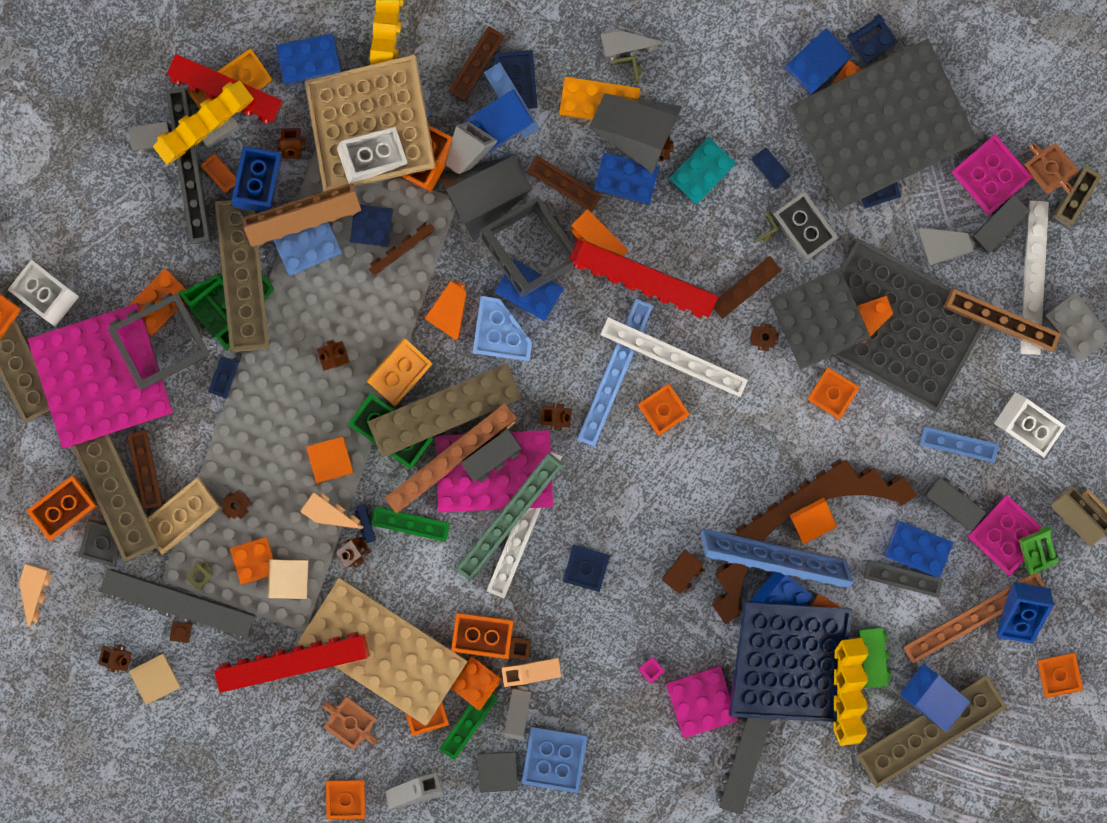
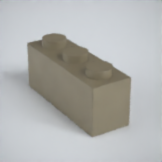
[1052,166,1102,227]
[1050,485,1107,547]

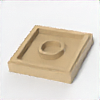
[268,559,308,599]
[129,653,181,705]

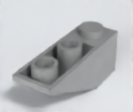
[600,30,662,61]
[385,773,445,810]

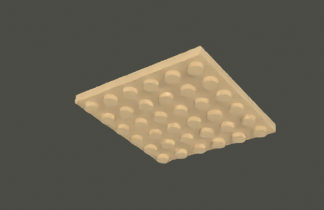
[305,55,436,191]

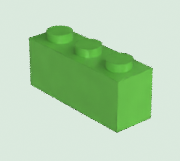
[858,627,891,688]

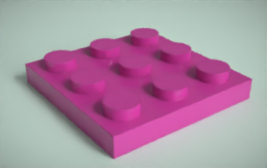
[951,134,1033,215]
[967,495,1044,576]
[666,666,738,738]

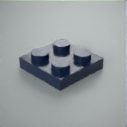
[350,204,393,247]
[563,545,610,592]

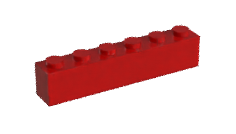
[166,54,284,124]

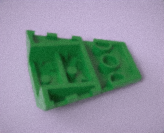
[178,273,275,351]

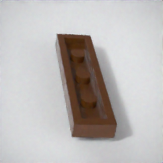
[448,26,505,102]
[527,155,602,213]
[369,223,436,276]
[713,256,782,319]
[127,430,163,509]

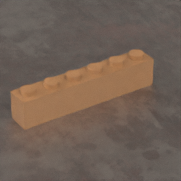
[242,183,361,247]
[943,289,1061,352]

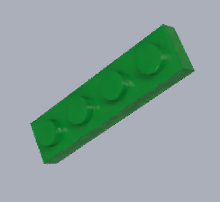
[371,506,450,542]
[439,693,499,760]

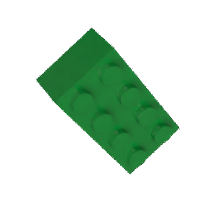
[347,393,433,470]

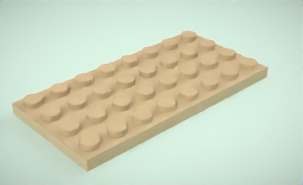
[298,578,468,726]

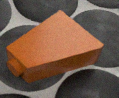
[425,280,467,341]

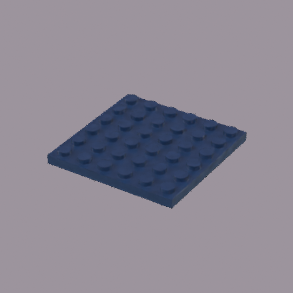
[728,601,853,722]

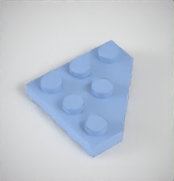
[473,296,532,361]

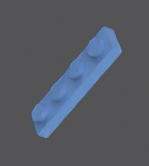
[484,63,540,139]
[919,426,999,463]

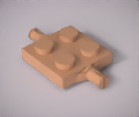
[1024,142,1079,194]
[322,696,379,750]

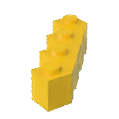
[370,0,404,65]
[153,80,254,165]
[833,638,869,746]

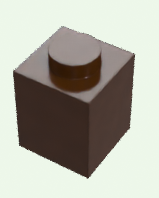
[509,636,531,660]

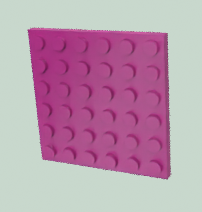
[27,303,173,449]

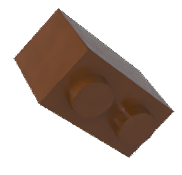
[661,549,704,594]

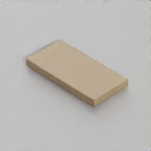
[148,477,222,555]

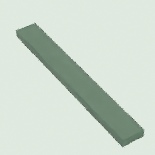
[455,452,564,581]

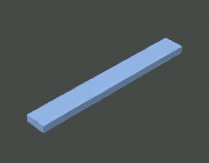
[577,298,654,447]

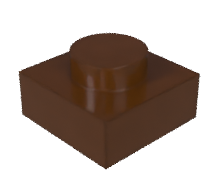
[170,621,192,643]

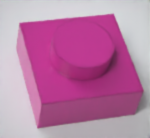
[638,656,665,684]

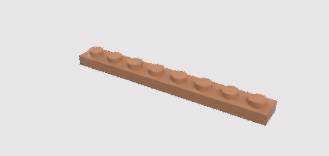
[385,403,517,513]
[902,573,1045,664]

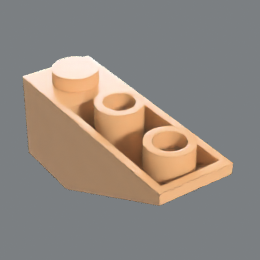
[300,492,363,529]
[19,563,52,626]
[501,658,561,687]

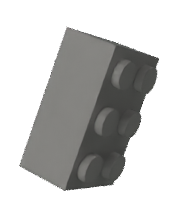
[771,191,838,261]
[1042,292,1107,361]

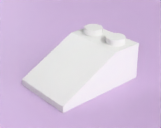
[337,127,407,184]
[8,260,79,327]
[994,392,1065,457]

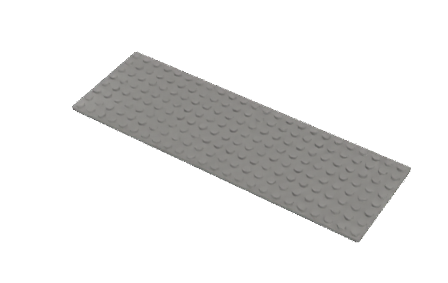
[162,150,456,631]

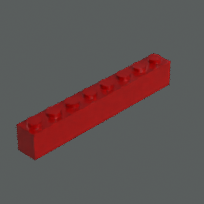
[569,238,718,318]
[214,632,370,693]

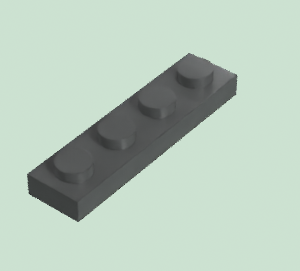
[863,560,943,598]

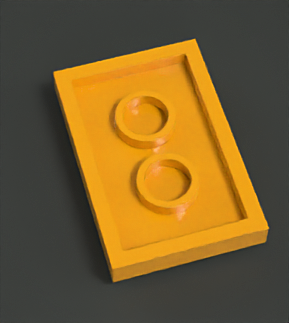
[366,338,432,407]

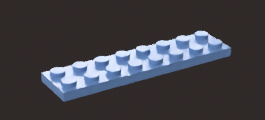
[700,528,853,588]

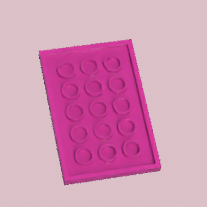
[435,430,554,512]

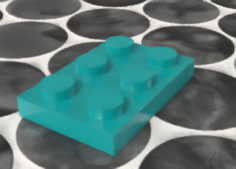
[669,137,736,205]

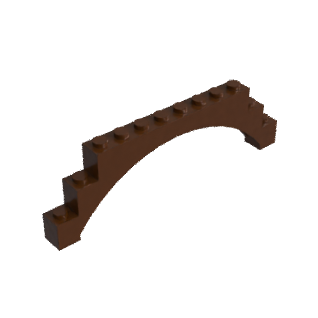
[712,459,917,625]

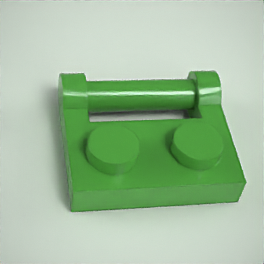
[1019,526,1059,575]

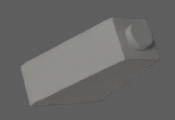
[445,121,497,174]
[916,228,975,267]
[504,685,532,740]

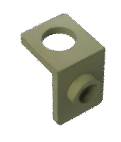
[613,56,642,84]
[754,210,779,243]
[186,561,214,590]

